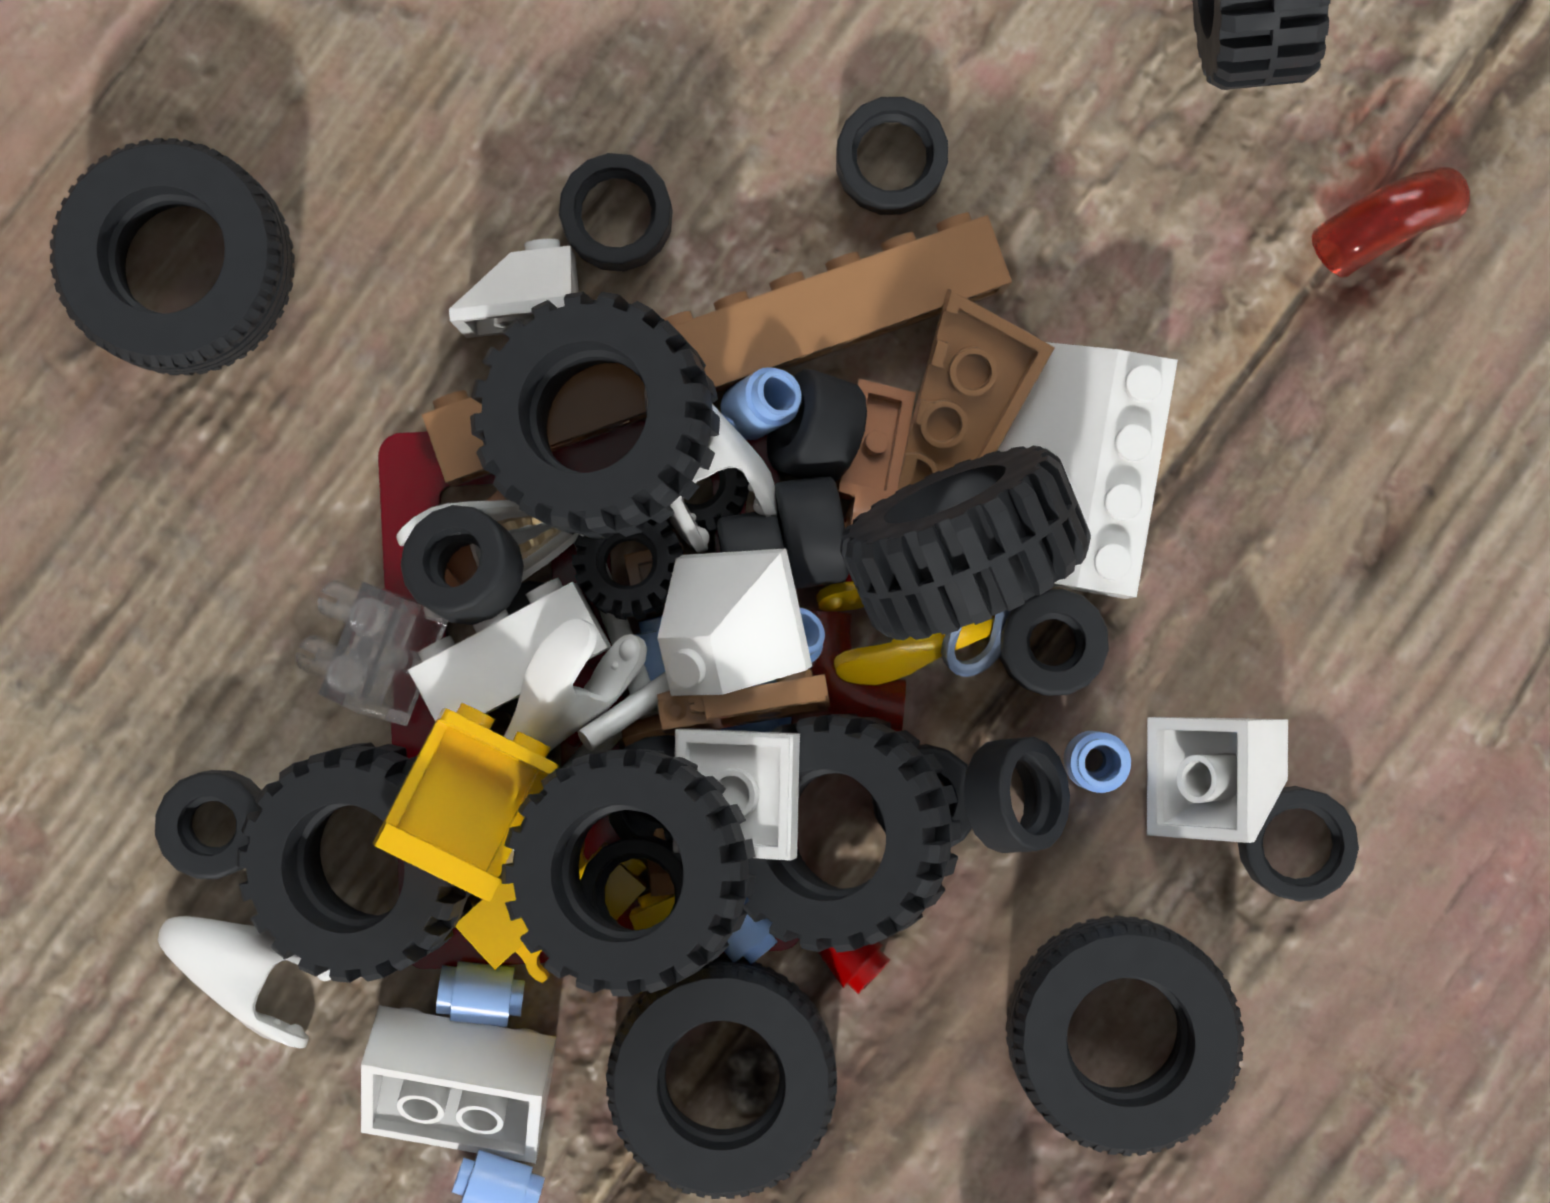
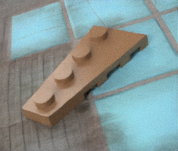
[897,289,1055,489]

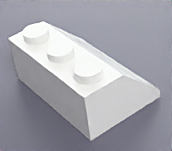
[361,1005,556,1164]

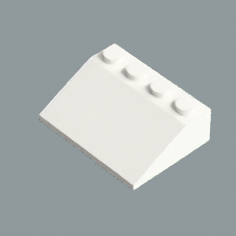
[997,342,1178,599]

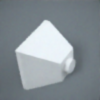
[449,239,579,338]
[657,548,812,696]
[1147,717,1288,843]

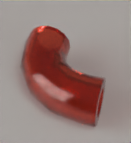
[1311,167,1470,277]
[809,610,906,731]

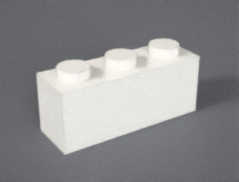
[408,578,612,721]

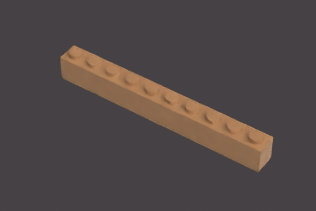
[421,212,1012,487]

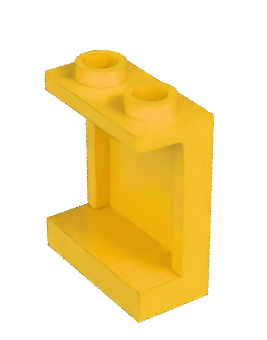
[373,703,559,903]

